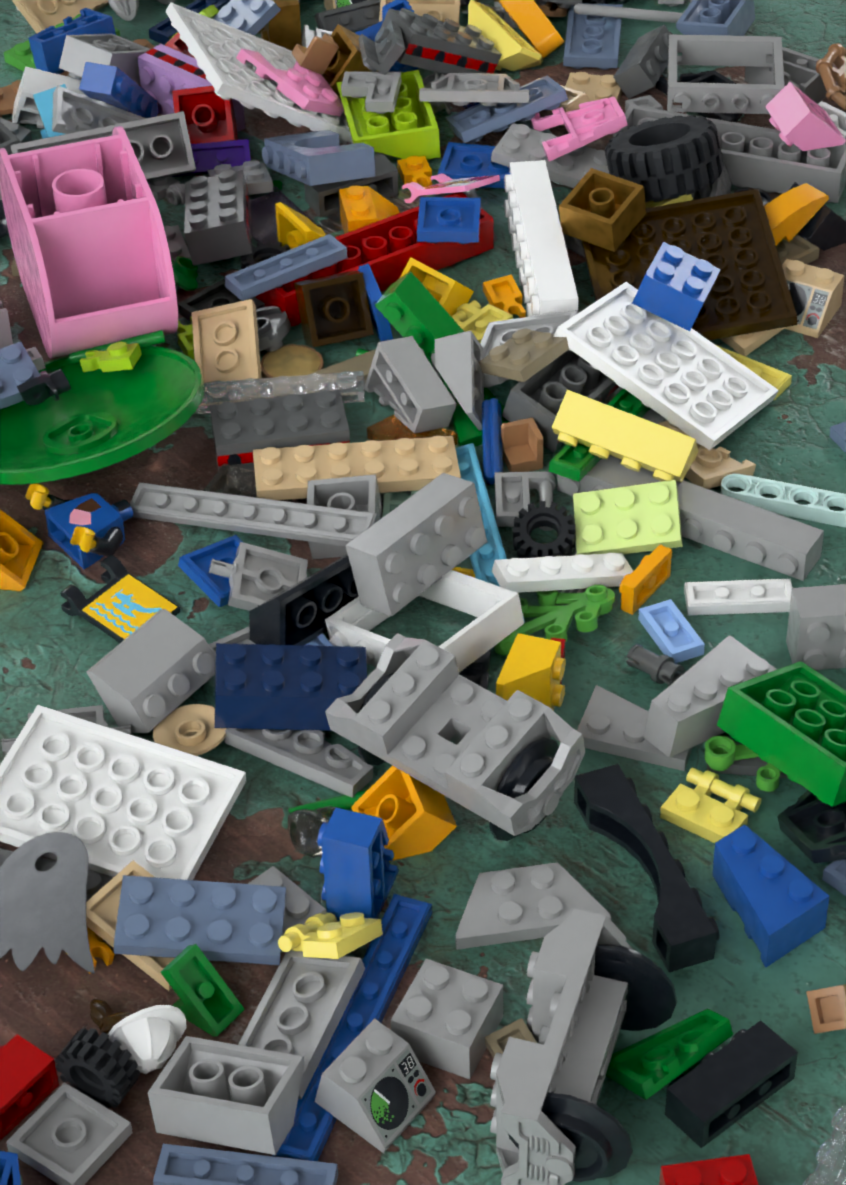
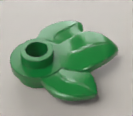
[171,256,198,291]

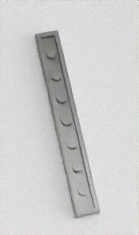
[130,482,381,546]

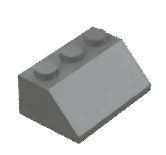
[86,609,216,733]
[148,1036,305,1155]

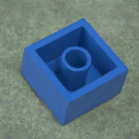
[632,242,721,331]

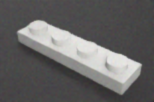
[492,553,633,593]

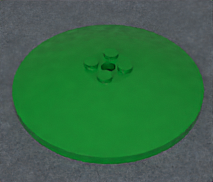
[0,346,205,485]

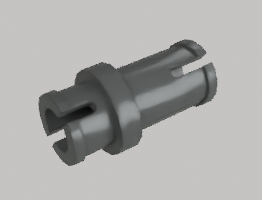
[626,644,684,686]

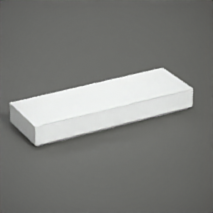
[684,579,793,616]

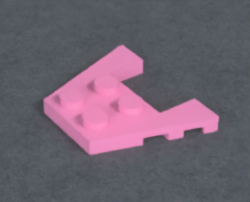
[236,48,344,117]
[530,97,628,161]

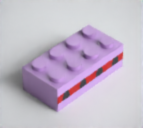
[137,44,245,133]

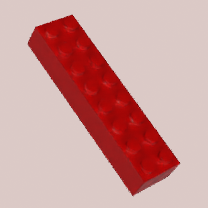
[256,192,494,327]

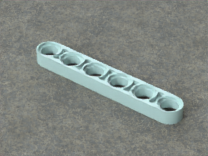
[721,474,846,528]

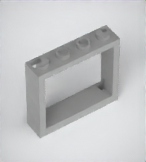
[667,34,784,114]

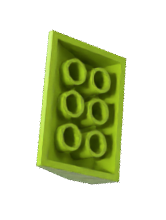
[336,70,441,161]

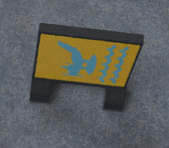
[61,555,180,643]

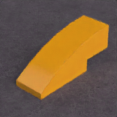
[764,183,829,246]

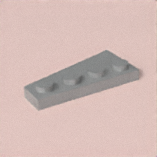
[224,728,373,798]

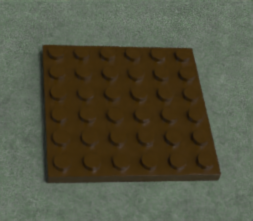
[581,189,797,340]

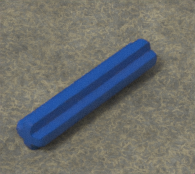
[482,398,503,485]

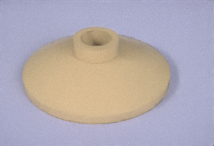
[153,704,227,756]

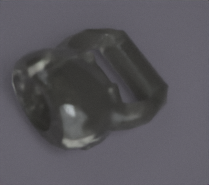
[288,806,346,858]

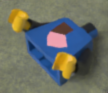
[25,483,133,569]

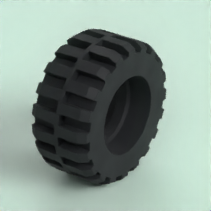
[605,115,724,203]

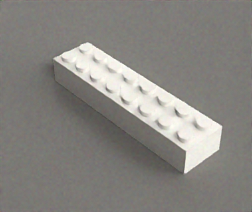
[504,160,578,317]

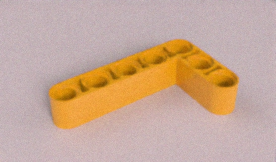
[494,0,565,59]

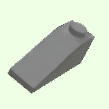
[431,330,484,431]

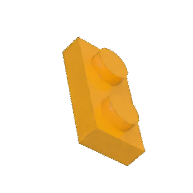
[619,544,672,615]

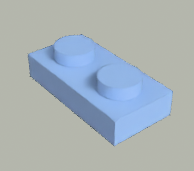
[638,599,705,664]

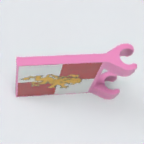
[402,174,500,203]

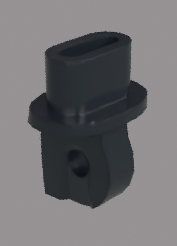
[17,369,71,405]

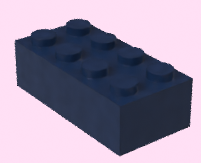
[214,643,367,731]

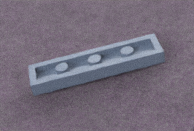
[225,234,347,301]
[153,1144,338,1185]

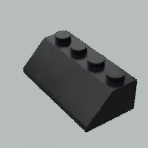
[249,554,358,646]

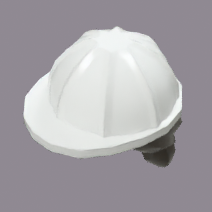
[90,999,187,1074]

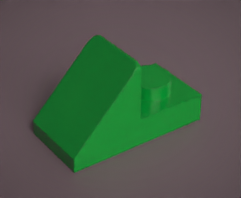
[160,944,245,1037]

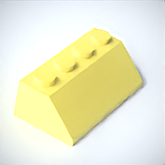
[552,390,698,483]

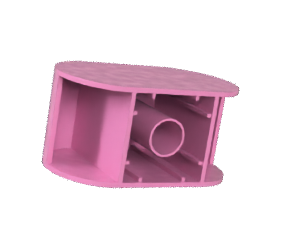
[0,126,178,358]

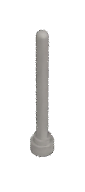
[574,3,685,23]

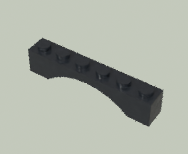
[574,764,719,973]

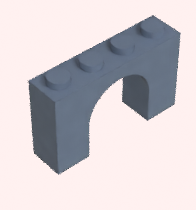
[262,130,375,186]

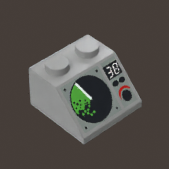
[315,1018,436,1153]

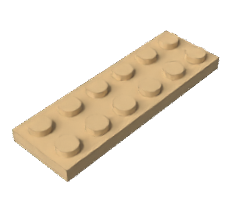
[253,436,461,500]

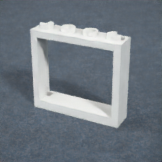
[325,570,524,672]

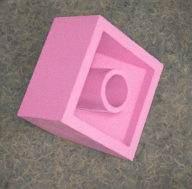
[765,82,846,151]

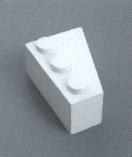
[12,66,106,128]

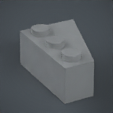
[364,336,457,433]

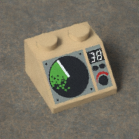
[782,259,845,338]

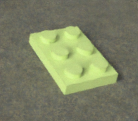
[573,480,683,555]

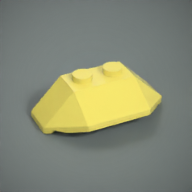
[468,0,543,71]

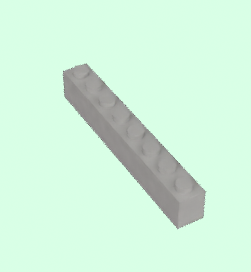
[557,455,824,581]

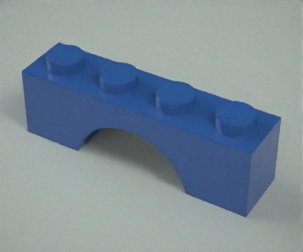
[79,62,158,118]

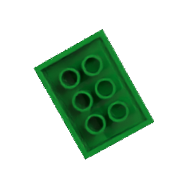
[716,661,846,807]

